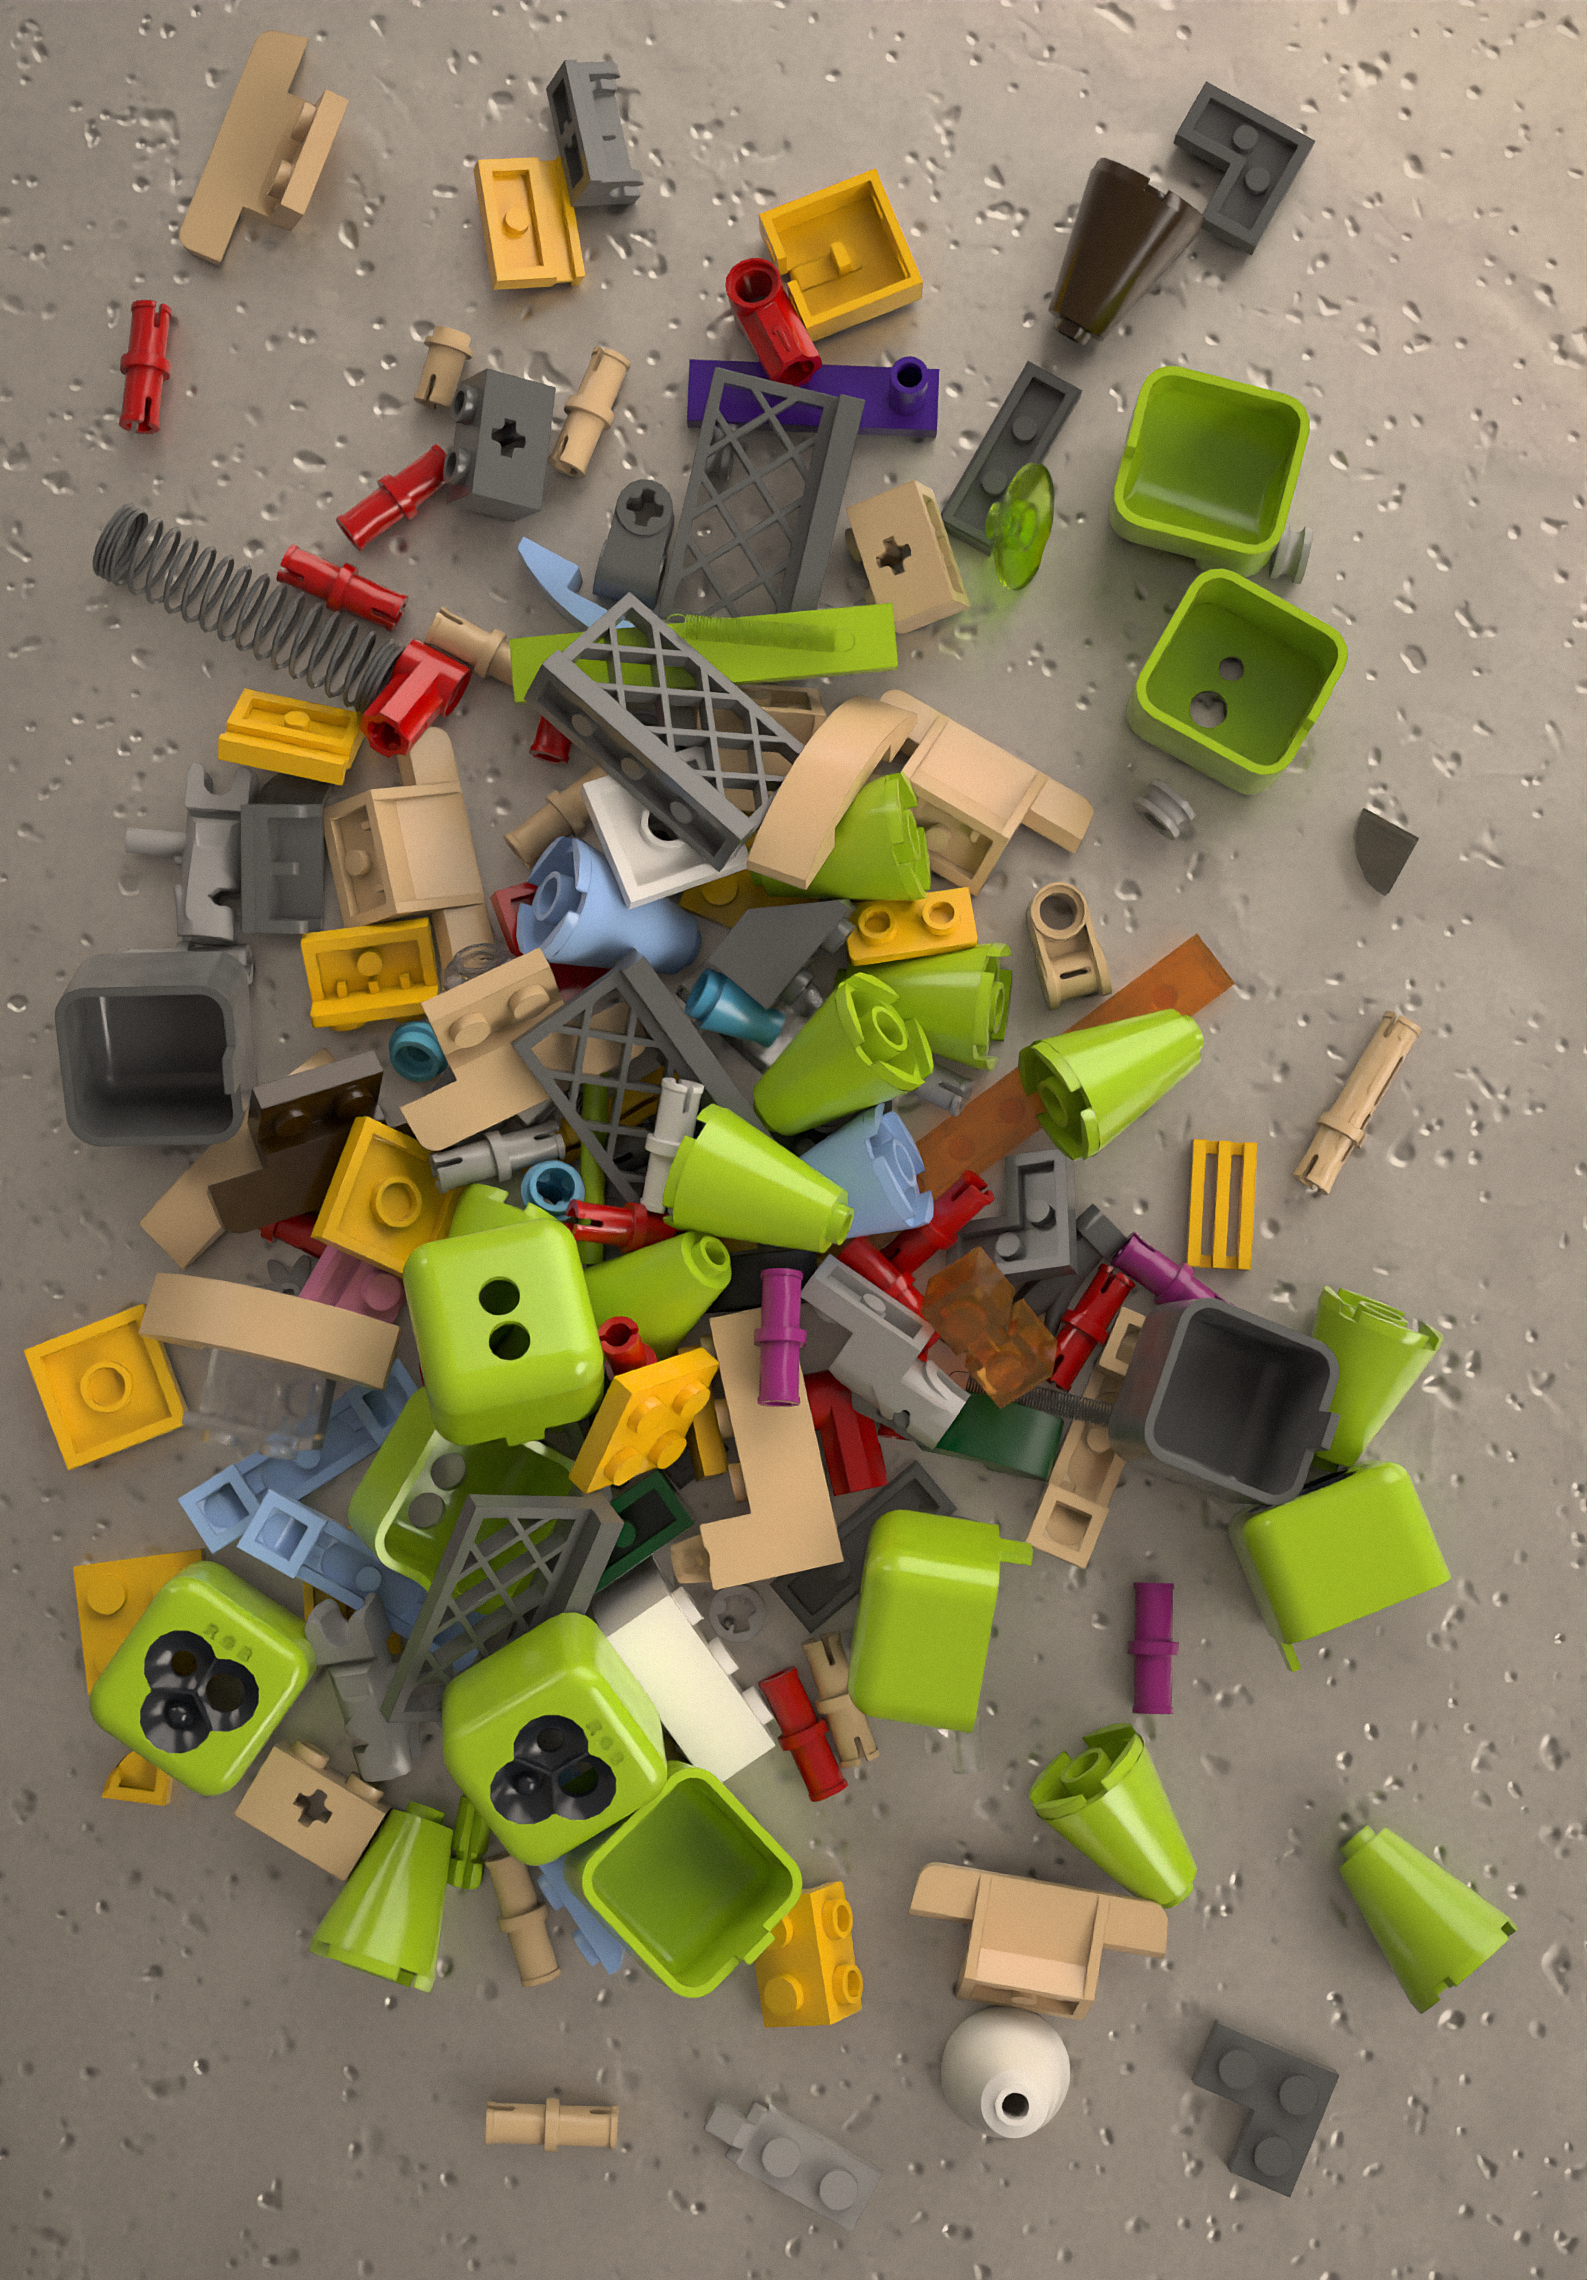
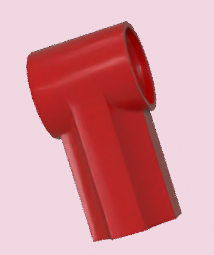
[725,258,822,387]
[359,638,472,758]
[803,1369,888,1497]

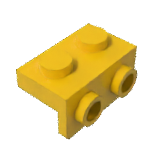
[845,887,978,966]
[300,917,441,1031]
[754,1881,863,2028]

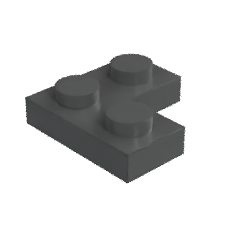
[1173,81,1315,255]
[946,1148,1078,1292]
[1191,2019,1340,2198]

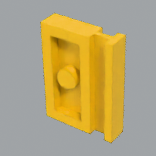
[473,156,585,290]
[218,688,365,786]

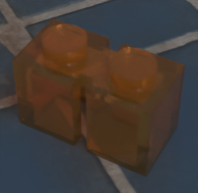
[921,1245,1058,1409]

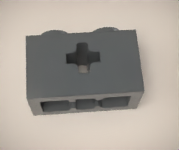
[443,368,556,522]

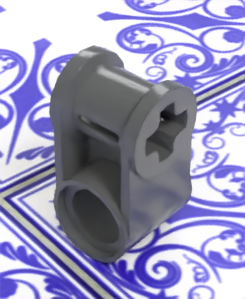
[593,479,674,610]

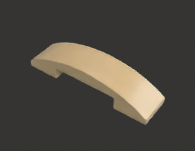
[747,694,918,890]
[139,1047,337,1270]
[138,1273,402,1392]
[1024,1307,1146,1570]

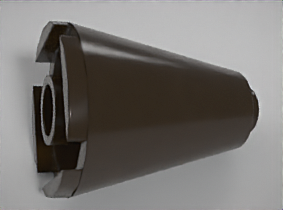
[1048,158,1205,346]

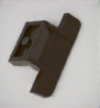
[207,1050,453,1234]

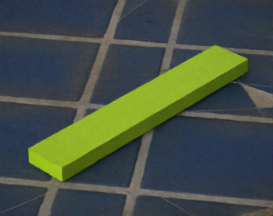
[509,603,898,706]

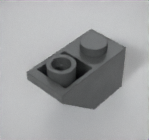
[707,899,858,1010]

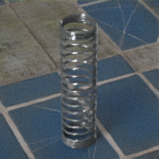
[92,502,406,715]

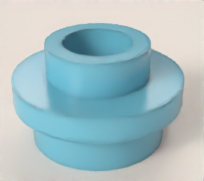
[389,1021,449,1082]

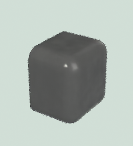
[55,951,257,1147]
[1108,1298,1340,1505]

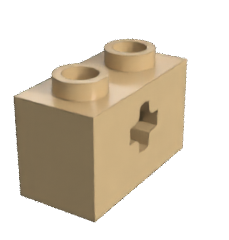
[845,480,971,635]
[233,1738,394,1882]

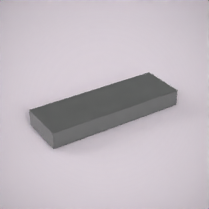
[941,361,1083,557]
[769,1460,957,1634]

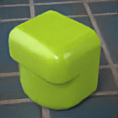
[1108,366,1310,578]

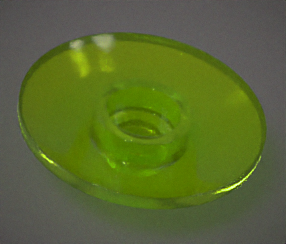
[986,462,1054,591]

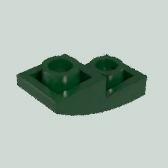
[916,1390,1064,1482]

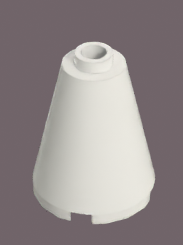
[941,2006,1070,2139]

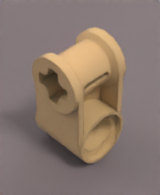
[1026,882,1112,1011]

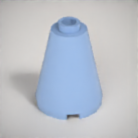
[516,836,702,975]
[772,1103,934,1249]

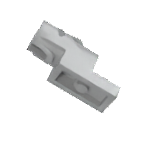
[801,1254,971,1450]

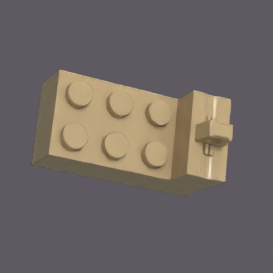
[670,1307,844,1590]

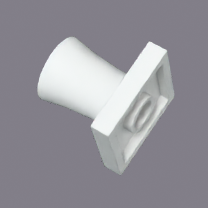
[580,746,749,910]

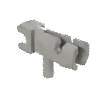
[125,763,259,946]
[305,1592,454,1782]

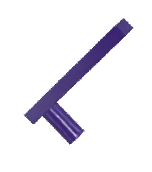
[687,356,940,438]

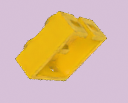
[759,168,923,342]

